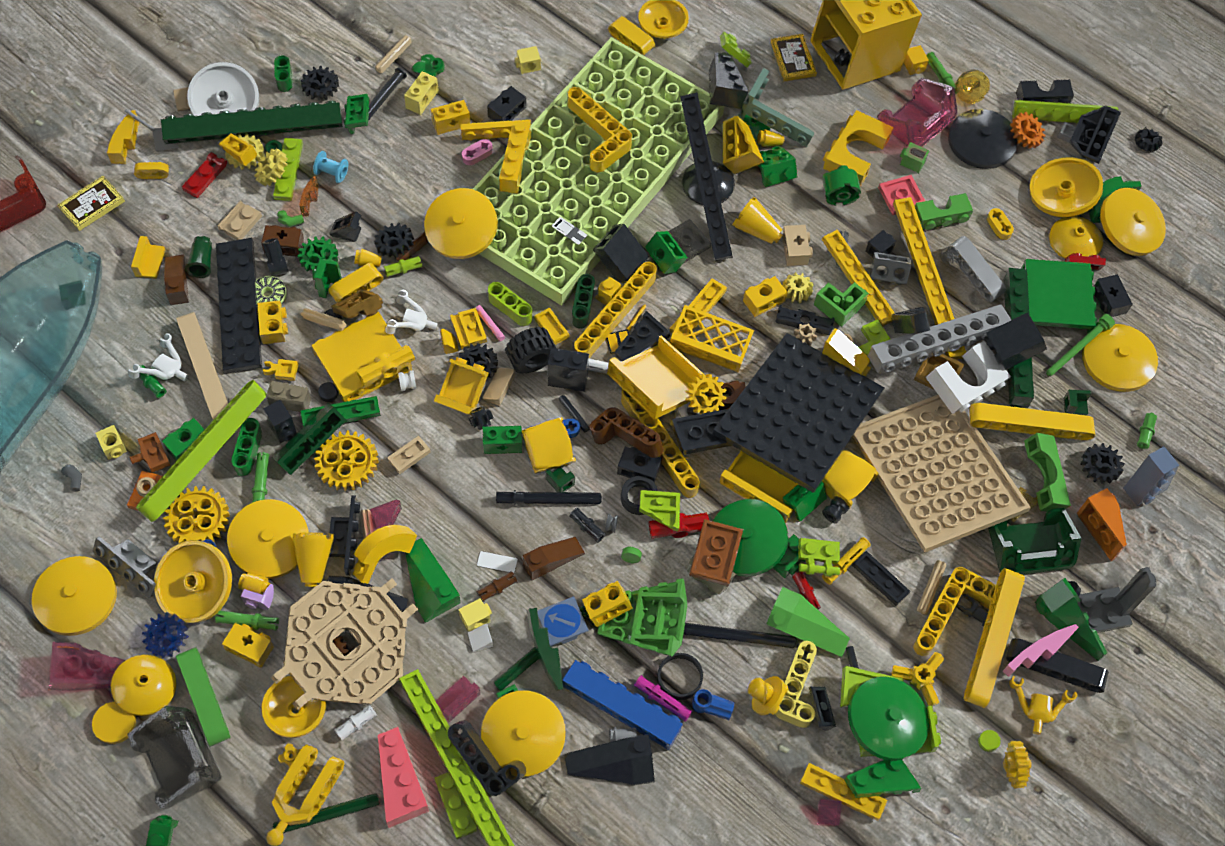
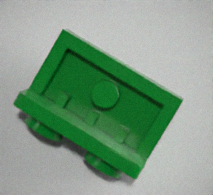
[312,259,342,298]

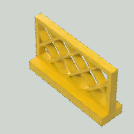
[670,305,754,372]

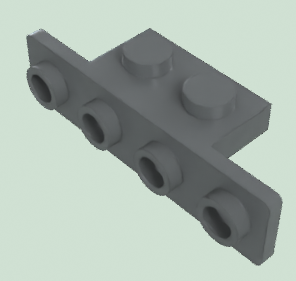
[93,537,156,598]

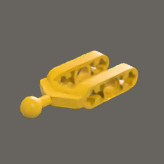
[266,744,344,846]

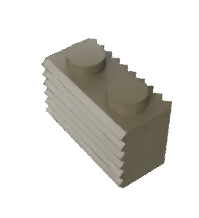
[266,380,311,412]

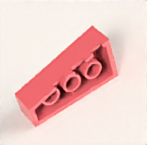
[378,727,429,828]

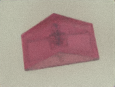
[370,499,402,529]

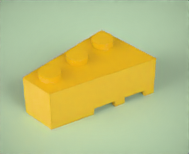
[723,115,764,174]

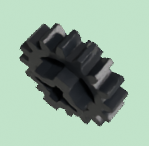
[301,66,339,101]
[374,223,414,258]
[459,343,498,378]
[1080,443,1125,484]

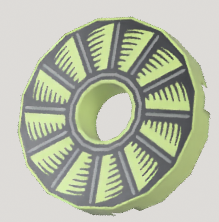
[256,276,287,306]

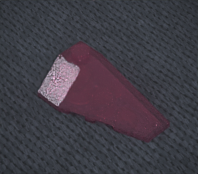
[48,642,126,691]

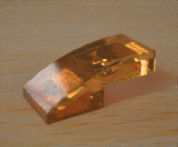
[299,176,319,216]

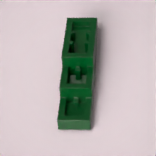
[527,608,563,691]

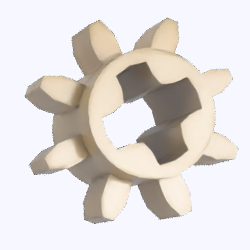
[793,323,817,346]

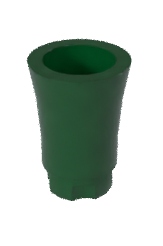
[185,236,212,278]

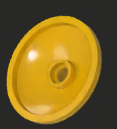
[638,0,689,39]
[1049,216,1103,259]
[111,654,176,716]
[262,676,326,738]

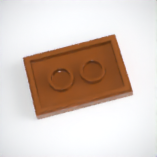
[689,519,743,587]

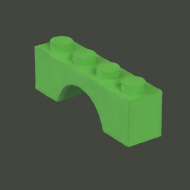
[1024,433,1071,512]

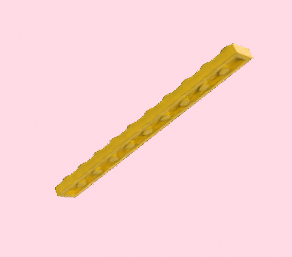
[893,197,966,359]

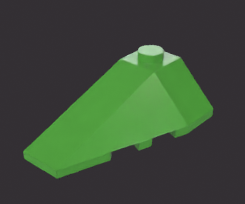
[766,587,850,657]

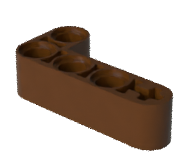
[589,407,664,458]

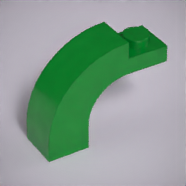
[1089,176,1142,223]

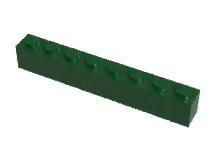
[1003,268,1034,408]

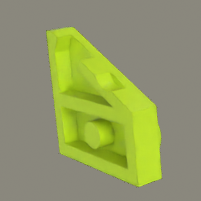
[639,490,680,531]

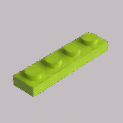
[273,138,303,201]

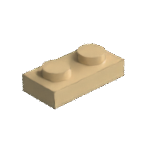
[387,436,431,474]

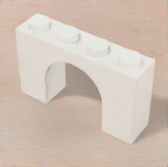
[926,341,1011,414]

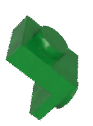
[146,815,178,846]

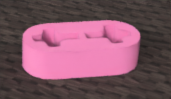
[462,139,493,165]

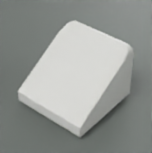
[468,624,493,652]

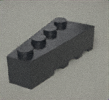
[709,52,749,109]

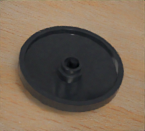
[948,109,1018,169]

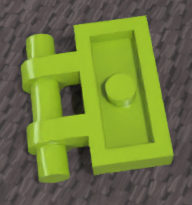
[798,538,840,577]

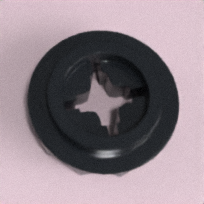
[1135,127,1163,152]

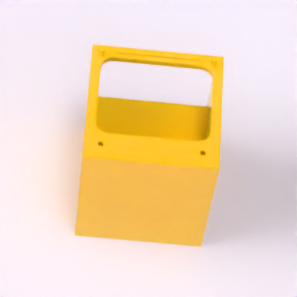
[810,0,922,90]

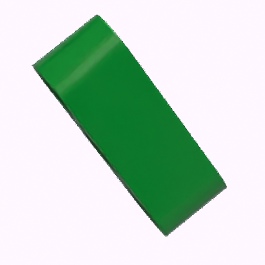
[231,418,262,476]

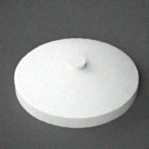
[187,62,259,116]

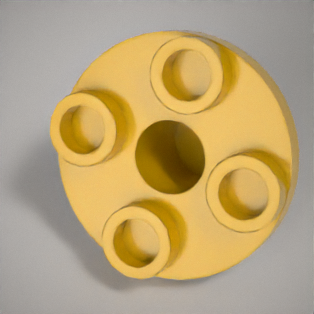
[748,676,788,716]

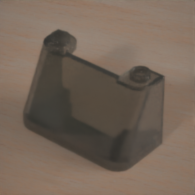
[127,706,222,809]

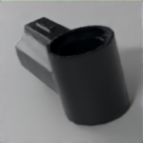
[262,238,289,276]

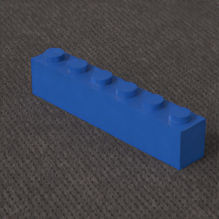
[562,660,683,750]

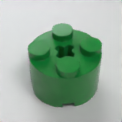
[822,165,861,206]

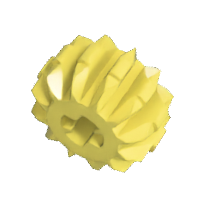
[782,272,813,304]

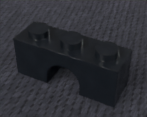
[1016,80,1074,104]

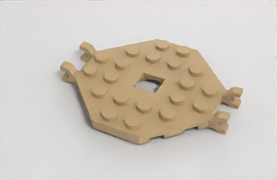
[271,578,418,710]

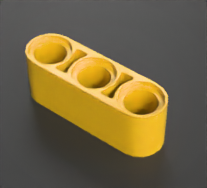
[608,16,655,56]
[328,263,383,302]

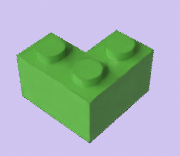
[814,282,869,327]

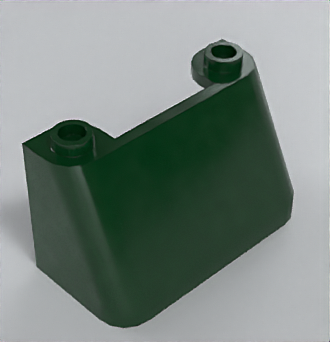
[988,508,1082,574]

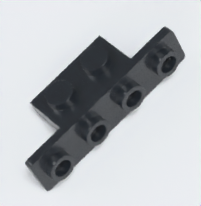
[329,495,361,576]

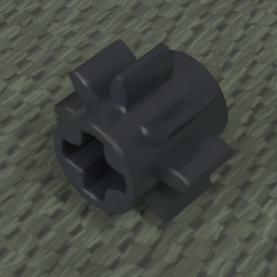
[468,406,494,430]

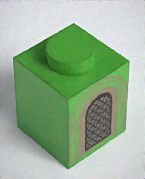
[900,142,930,173]

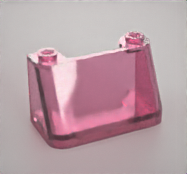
[877,78,958,147]

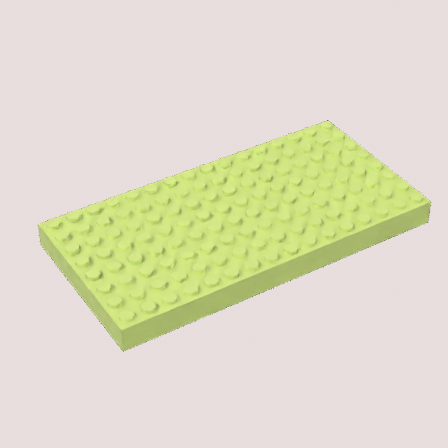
[473,37,724,306]

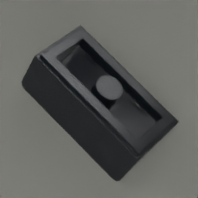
[808,686,836,731]

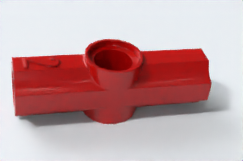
[648,512,709,539]

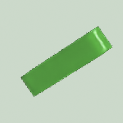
[176,647,231,747]

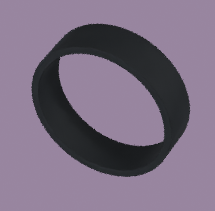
[657,653,703,700]

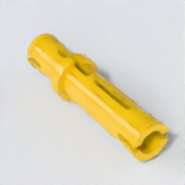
[822,537,871,585]

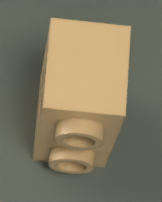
[782,225,813,266]

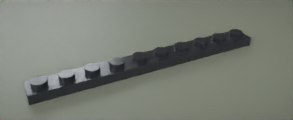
[680,92,733,262]

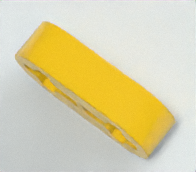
[134,162,169,179]
[987,208,1014,240]

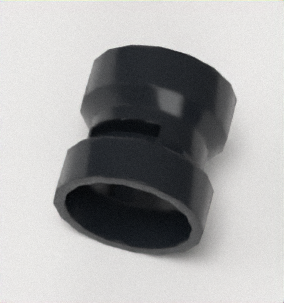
[822,496,850,524]

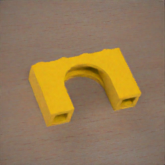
[823,110,894,186]

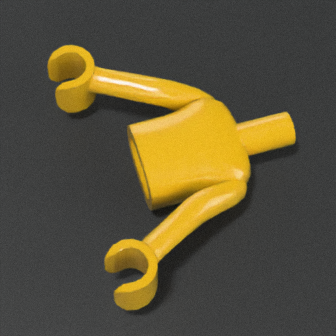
[1009,676,1077,735]

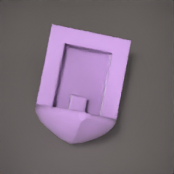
[241,584,274,610]

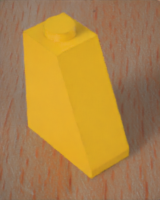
[822,328,871,377]

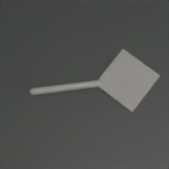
[125,109,179,151]

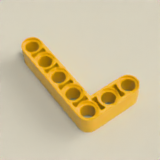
[567,87,632,173]
[913,567,996,656]

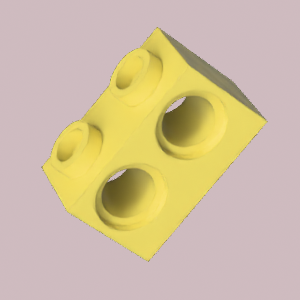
[404,71,438,115]

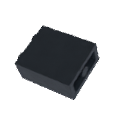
[593,224,649,282]
[986,312,1047,370]
[548,348,589,392]

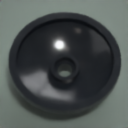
[682,161,735,205]

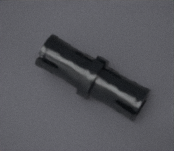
[569,507,606,543]

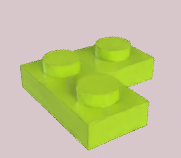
[720,32,752,68]
[858,319,891,363]

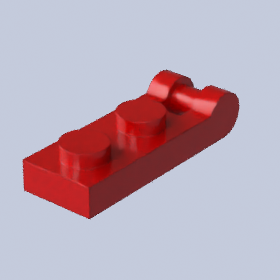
[182,152,227,198]

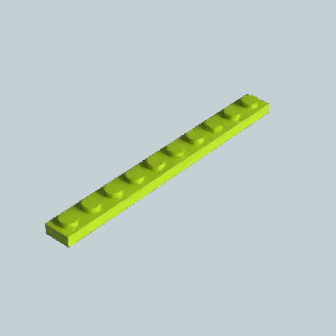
[399,669,515,846]

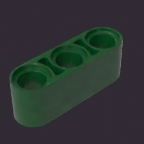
[572,274,595,329]

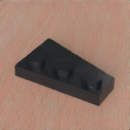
[615,311,670,361]

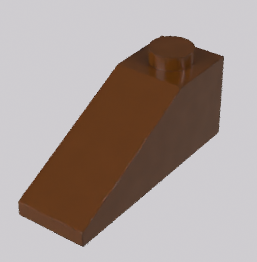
[164,254,189,305]
[522,537,585,581]

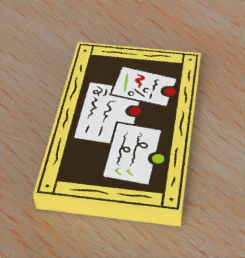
[58,176,125,231]

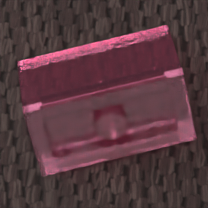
[436,676,481,722]

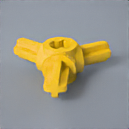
[891,652,944,706]

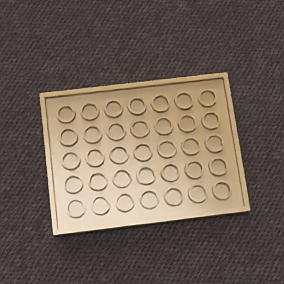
[853,395,1030,553]

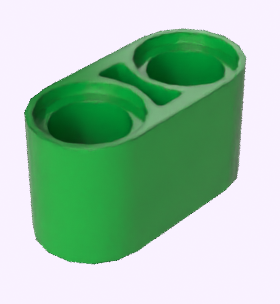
[274,55,293,92]

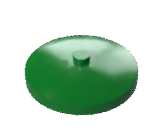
[713,499,788,577]
[848,677,929,761]

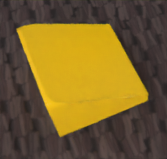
[440,329,459,354]

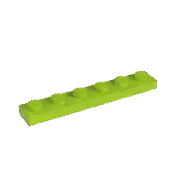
[1012,100,1119,123]

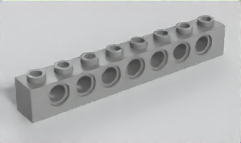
[868,305,1011,374]

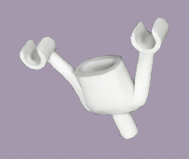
[385,290,438,334]
[128,333,188,381]

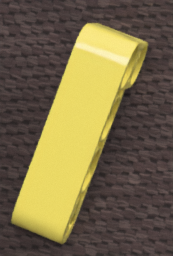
[775,641,817,728]

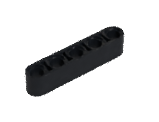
[1006,638,1109,693]

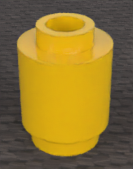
[238,573,271,595]

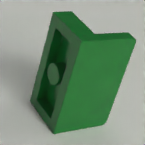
[782,482,827,521]

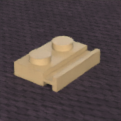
[218,201,262,240]

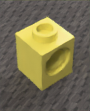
[514,46,541,74]
[95,425,127,460]
[459,598,492,632]

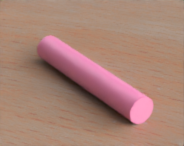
[476,305,505,341]

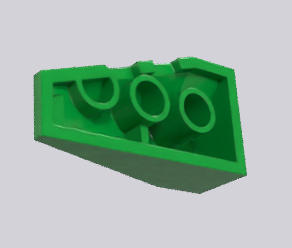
[405,538,461,623]
[1035,578,1107,661]

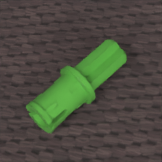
[1137,412,1157,449]

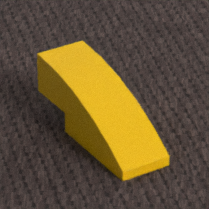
[107,110,139,164]

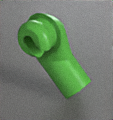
[277,210,304,227]

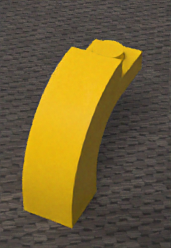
[352,525,418,584]

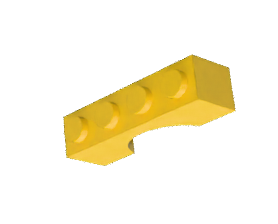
[499,121,531,194]

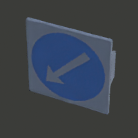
[537,596,589,646]

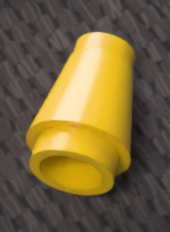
[757,129,784,147]
[354,249,382,267]

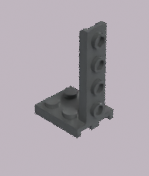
[1078,567,1156,633]

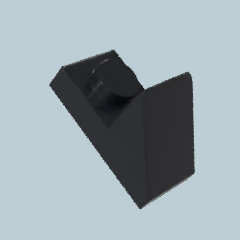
[329,211,361,242]

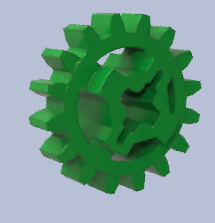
[298,236,339,274]

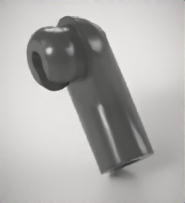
[61,464,82,491]

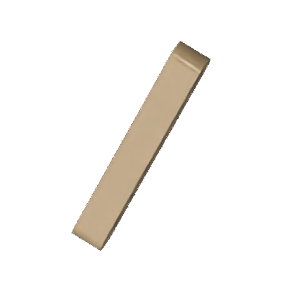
[176,312,228,420]

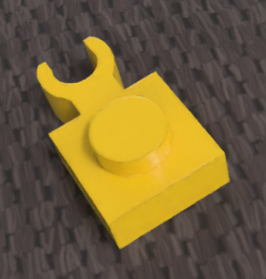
[263,359,298,381]

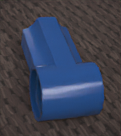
[691,689,735,720]

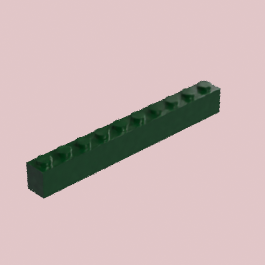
[160,101,343,144]

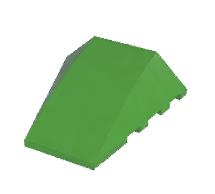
[598,578,688,657]

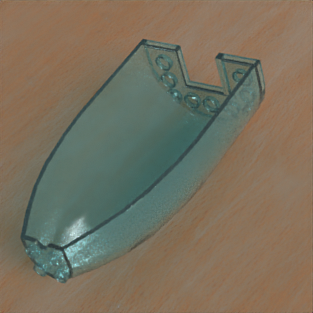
[0,240,103,473]

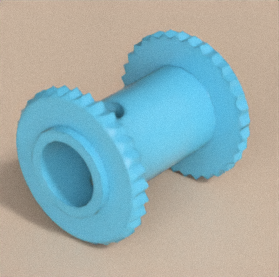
[313,151,349,183]

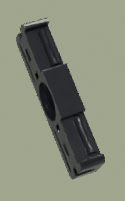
[775,305,835,335]

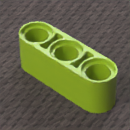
[488,282,532,326]

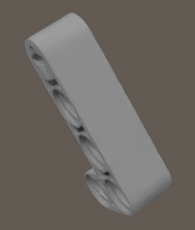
[940,236,1006,303]

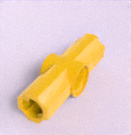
[356,345,415,386]

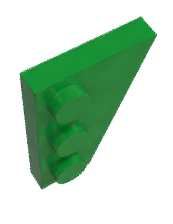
[845,760,922,798]

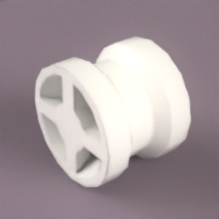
[398,370,416,391]

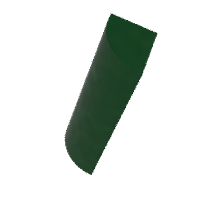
[272,403,346,475]

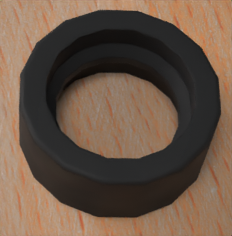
[621,476,658,515]

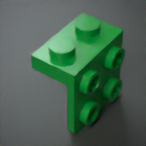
[757,146,798,187]

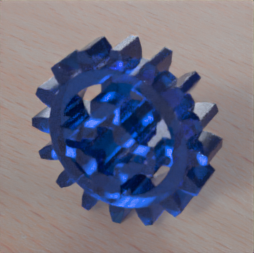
[142,612,189,658]

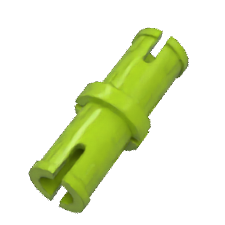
[384,256,422,277]

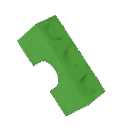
[915,193,973,230]

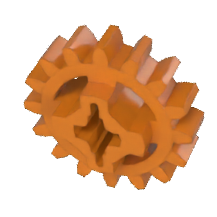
[1010,112,1045,149]

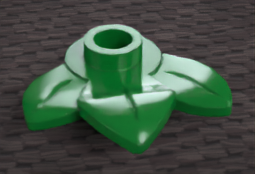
[411,54,445,77]

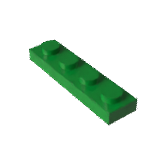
[300,396,381,427]

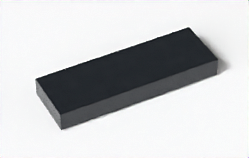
[852,551,911,606]

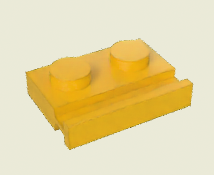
[450,308,487,349]

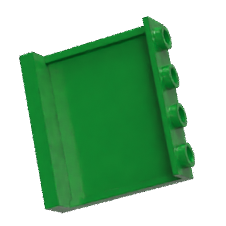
[1021,259,1098,334]

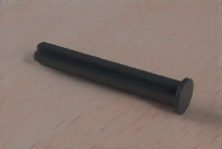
[368,67,407,121]

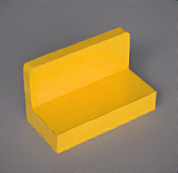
[131,236,165,279]

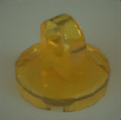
[955,69,990,104]

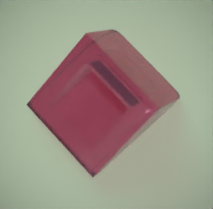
[817,799,841,826]

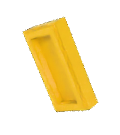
[534,307,570,345]

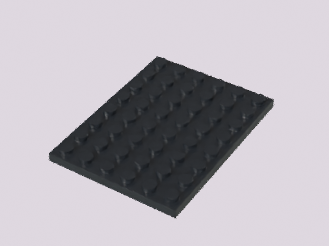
[712,333,885,493]

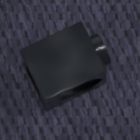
[865,230,896,258]

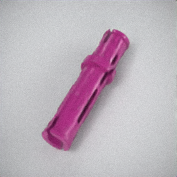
[634,675,692,722]

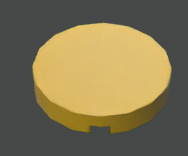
[92,701,136,744]

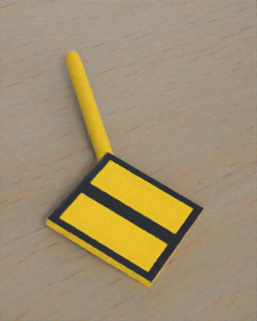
[606,305,646,355]

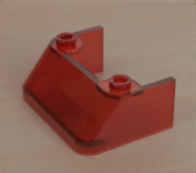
[0,155,46,232]

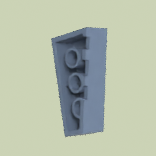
[1123,447,1179,507]

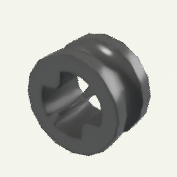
[605,514,618,533]

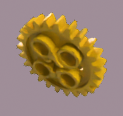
[314,430,379,491]
[163,486,230,543]

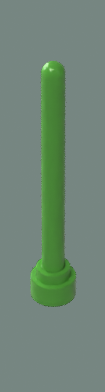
[1046,314,1115,376]

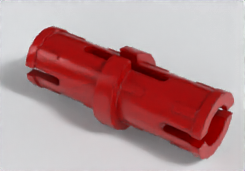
[792,572,821,610]

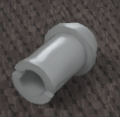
[609,727,636,742]

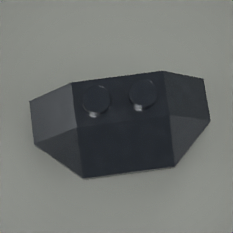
[1069,105,1121,164]

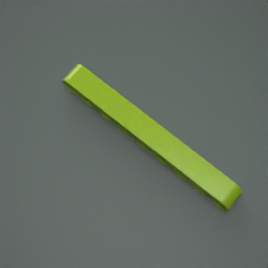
[136,380,267,522]

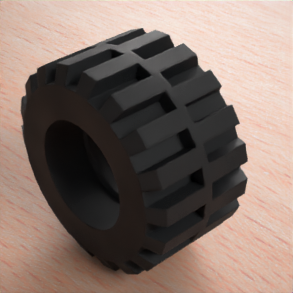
[505,327,556,374]

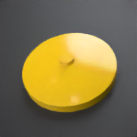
[1030,157,1103,217]
[424,188,498,259]
[1101,188,1166,256]
[1082,324,1158,392]
[227,499,309,579]
[154,541,232,623]
[31,556,117,636]
[481,691,566,777]

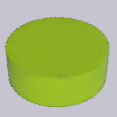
[978,730,1001,752]

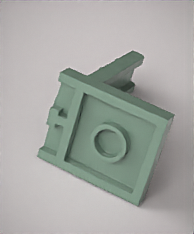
[738,68,814,147]

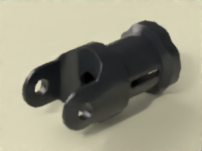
[956,594,988,627]

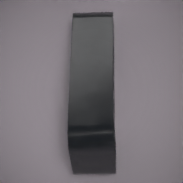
[891,307,930,334]
[448,720,526,796]

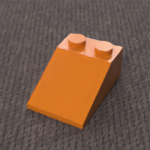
[1076,488,1127,561]

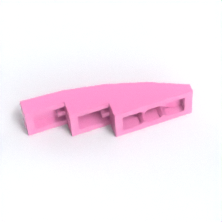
[1003,624,1078,677]

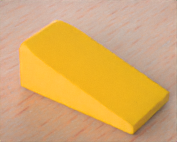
[218,133,257,166]

